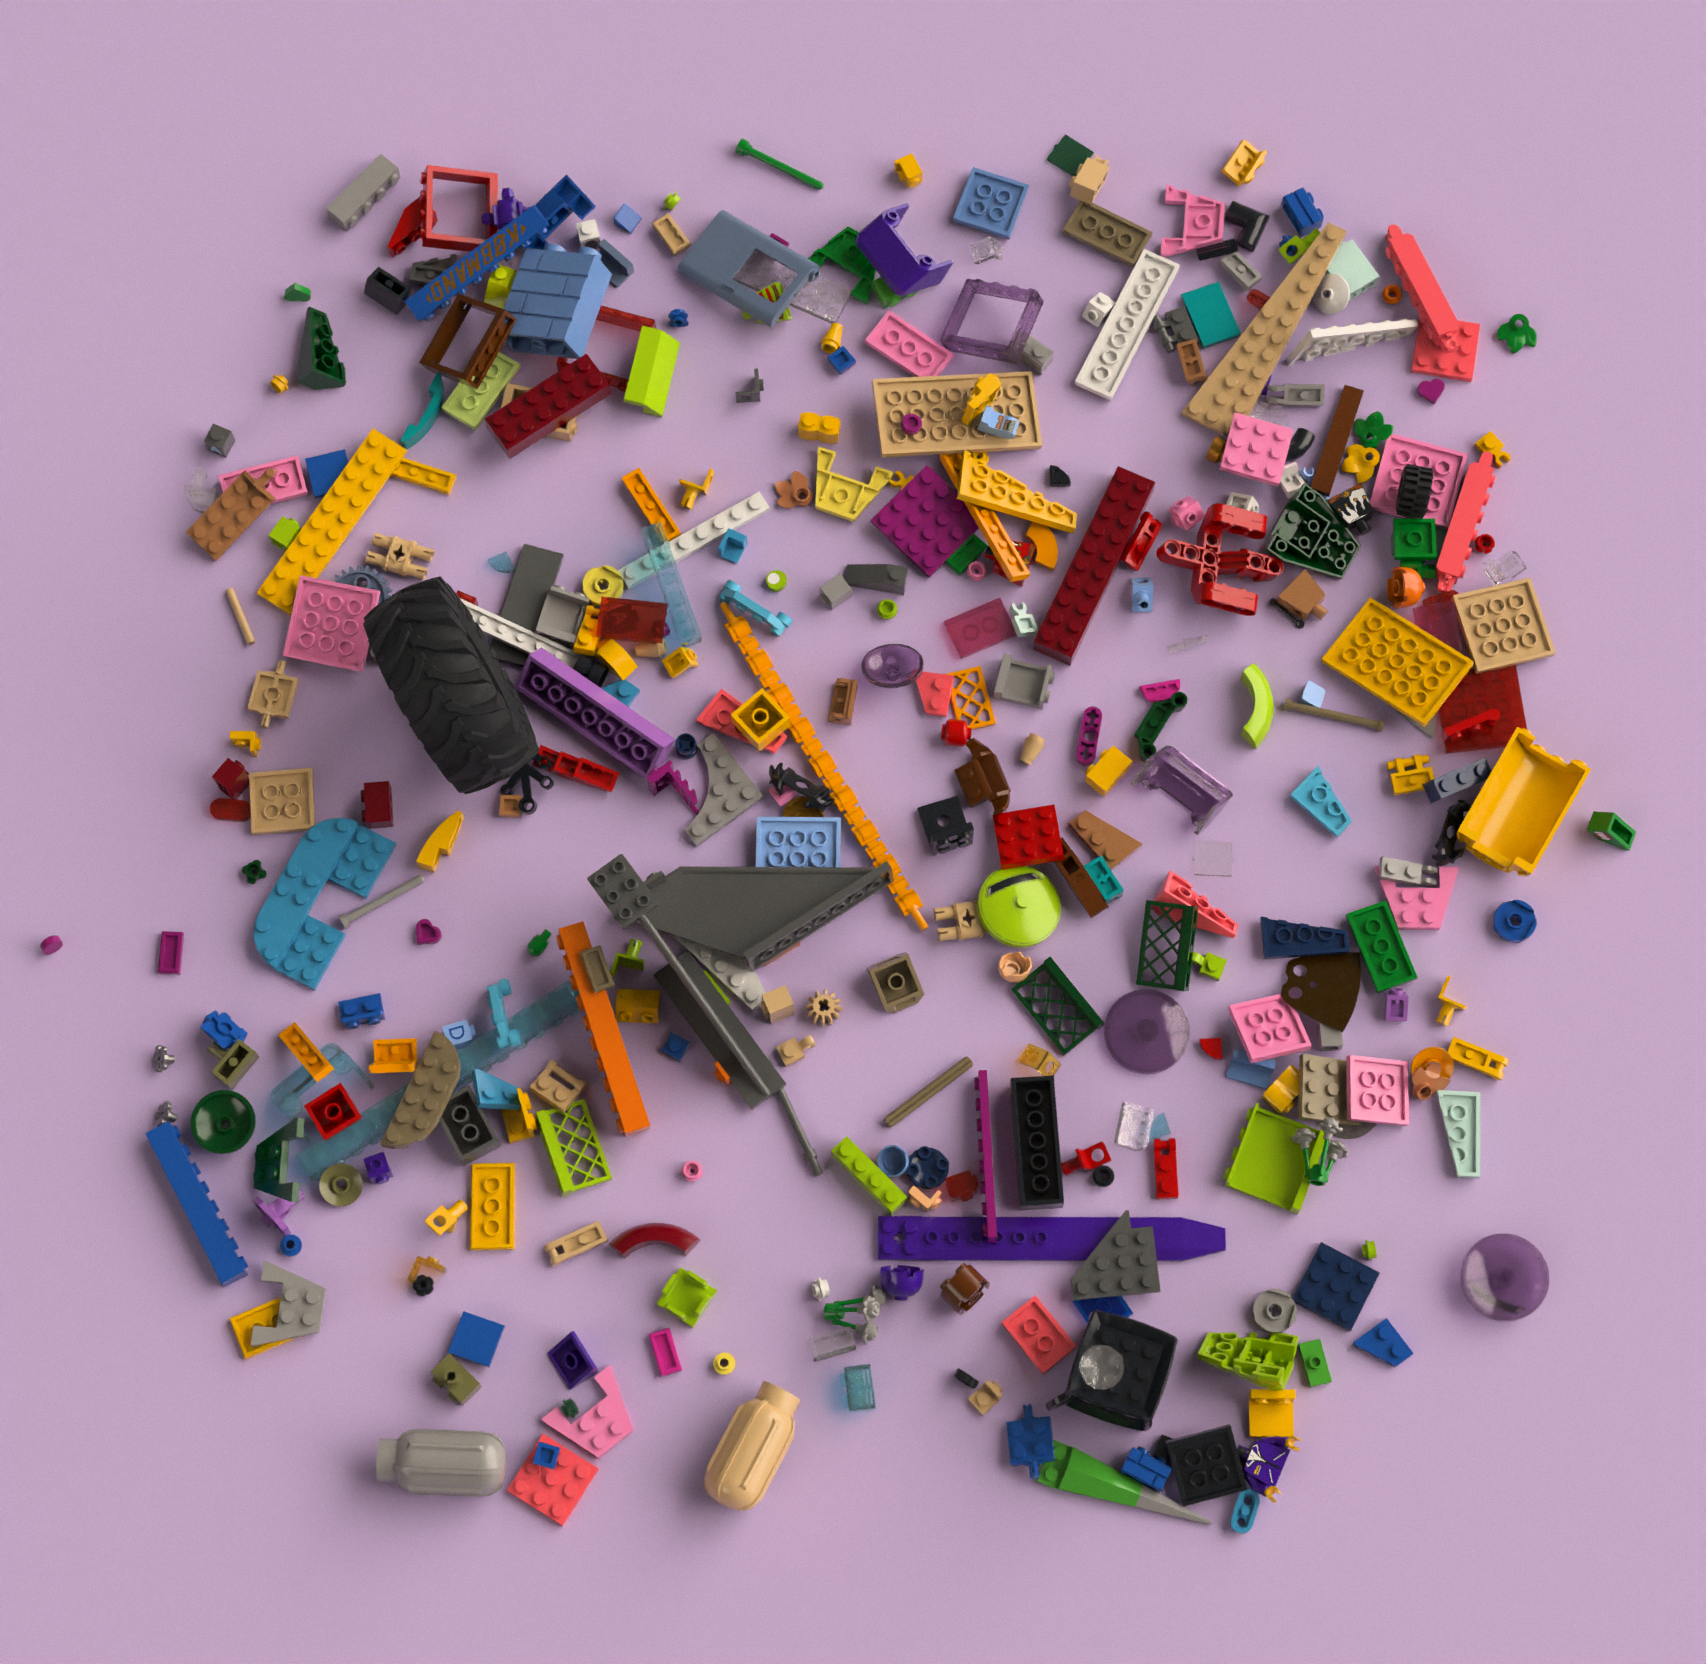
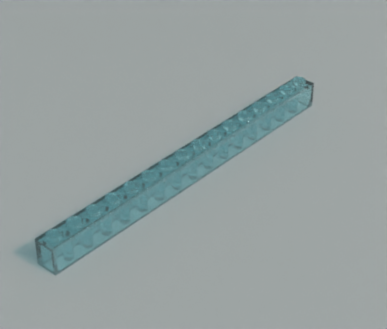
[296,980,580,1181]

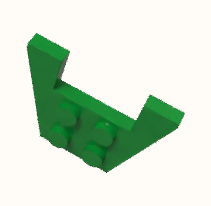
[808,226,876,305]

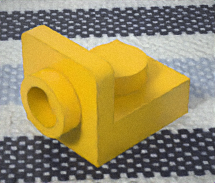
[662,647,699,678]
[229,731,261,757]

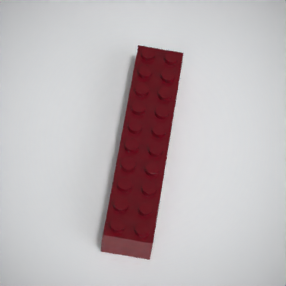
[1033,466,1155,666]

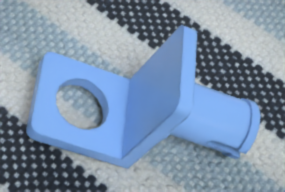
[1131,578,1153,612]

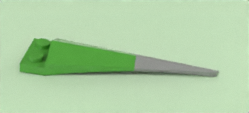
[1036,1440,1212,1525]

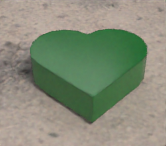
[284,283,311,302]

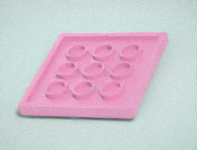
[1370,434,1468,530]
[283,575,380,672]

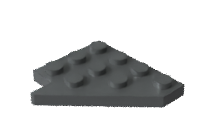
[1071,1210,1161,1301]

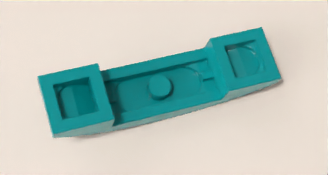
[400,372,444,450]

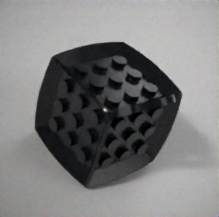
[1045,1310,1178,1431]

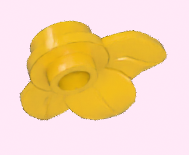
[1341,444,1380,483]

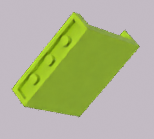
[1223,1103,1325,1214]

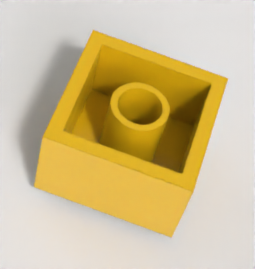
[731,688,790,752]

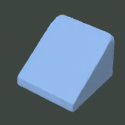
[1300,680,1326,708]

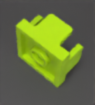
[656,1267,717,1328]

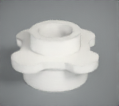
[812,1277,830,1301]

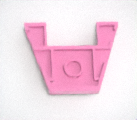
[1161,185,1225,257]
[1375,866,1458,930]
[542,1365,634,1458]

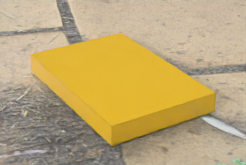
[229,1297,296,1359]

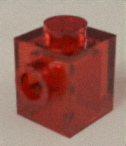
[945,1170,979,1202]

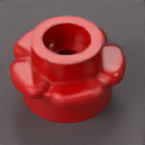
[1475,534,1495,554]

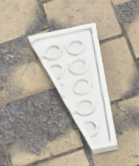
[1286,318,1418,366]
[670,934,766,1012]

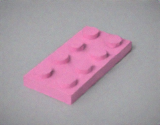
[865,310,954,377]
[218,455,308,504]

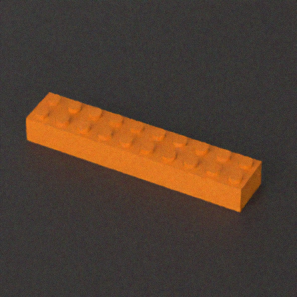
[556,921,650,1137]

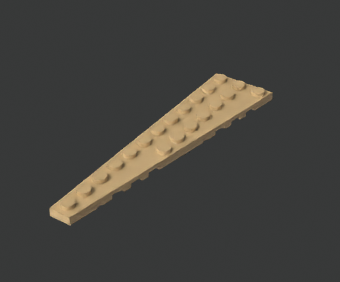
[1181,223,1346,437]

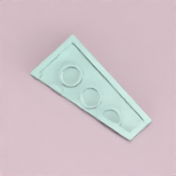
[1436,1090,1481,1179]

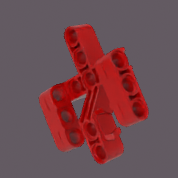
[1156,503,1284,616]

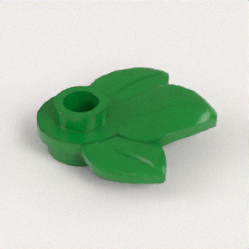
[1497,314,1537,354]
[1354,411,1394,448]

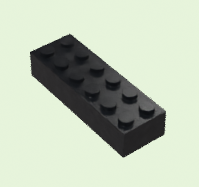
[1010,1075,1064,1211]

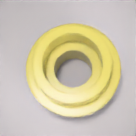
[713,1352,735,1375]

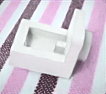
[1082,292,1115,327]
[1280,462,1305,498]

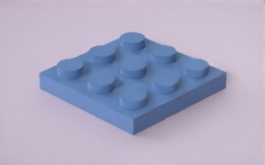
[953,167,1029,240]

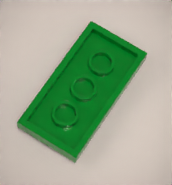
[1345,900,1418,993]

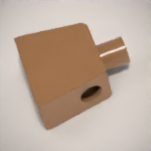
[1277,569,1328,620]

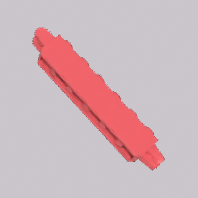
[1385,224,1460,354]
[1435,451,1496,594]

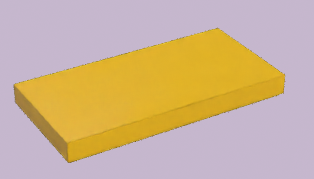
[470,1163,515,1251]

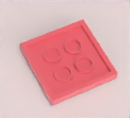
[1411,319,1480,382]
[507,1434,599,1526]

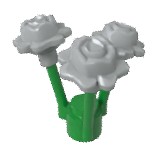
[1290,1118,1348,1186]
[824,1285,886,1345]

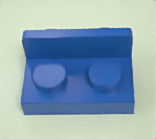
[338,993,385,1029]

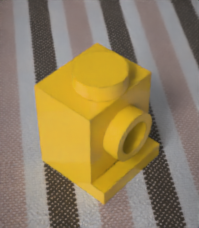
[894,153,922,188]

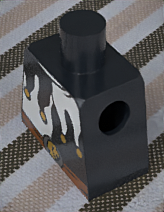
[1327,483,1373,535]

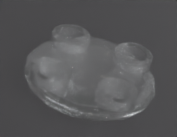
[1249,402,1288,427]
[1079,1345,1124,1390]

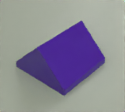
[547,1331,599,1390]

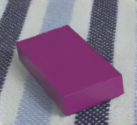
[158,931,184,975]

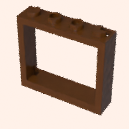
[419,293,517,390]

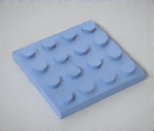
[756,817,841,867]

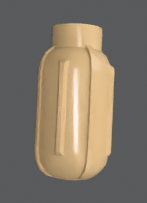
[704,1381,800,1511]

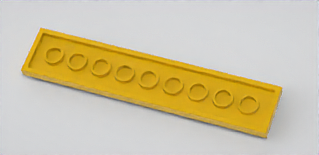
[257,428,407,616]

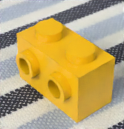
[1085,745,1132,797]

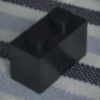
[364,267,411,315]

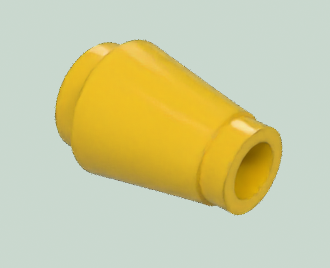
[821,323,843,354]

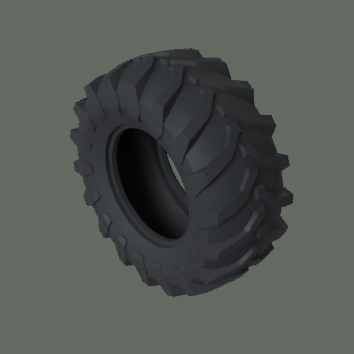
[363,576,539,795]

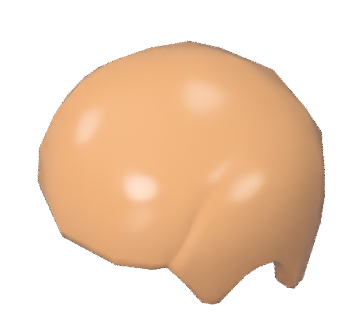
[998,951,1032,983]

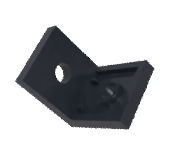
[917,796,974,856]

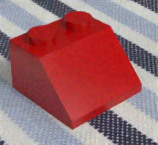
[304,1083,362,1141]

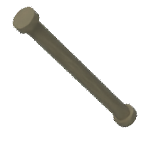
[1283,698,1384,732]

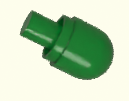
[527,929,552,956]

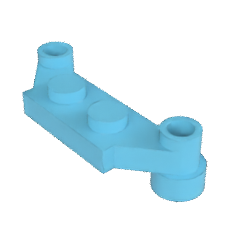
[718,579,793,637]
[487,978,522,1049]

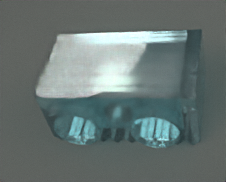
[840,1364,876,1414]

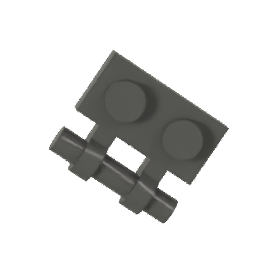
[1153,306,1199,353]

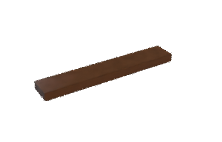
[1311,385,1364,497]

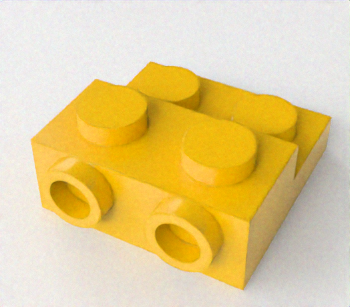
[961,373,1002,426]

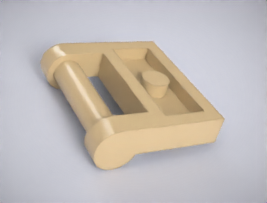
[530,1060,587,1114]

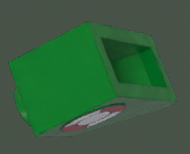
[1587,811,1636,851]

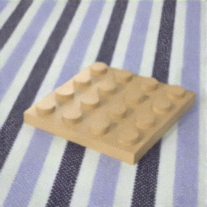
[1451,578,1556,674]

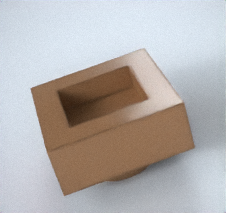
[499,795,522,818]

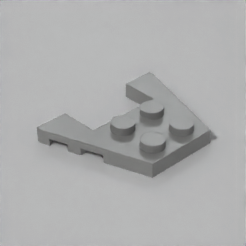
[250,1261,326,1347]

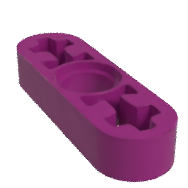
[1076,706,1102,766]

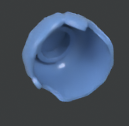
[876,1145,909,1178]

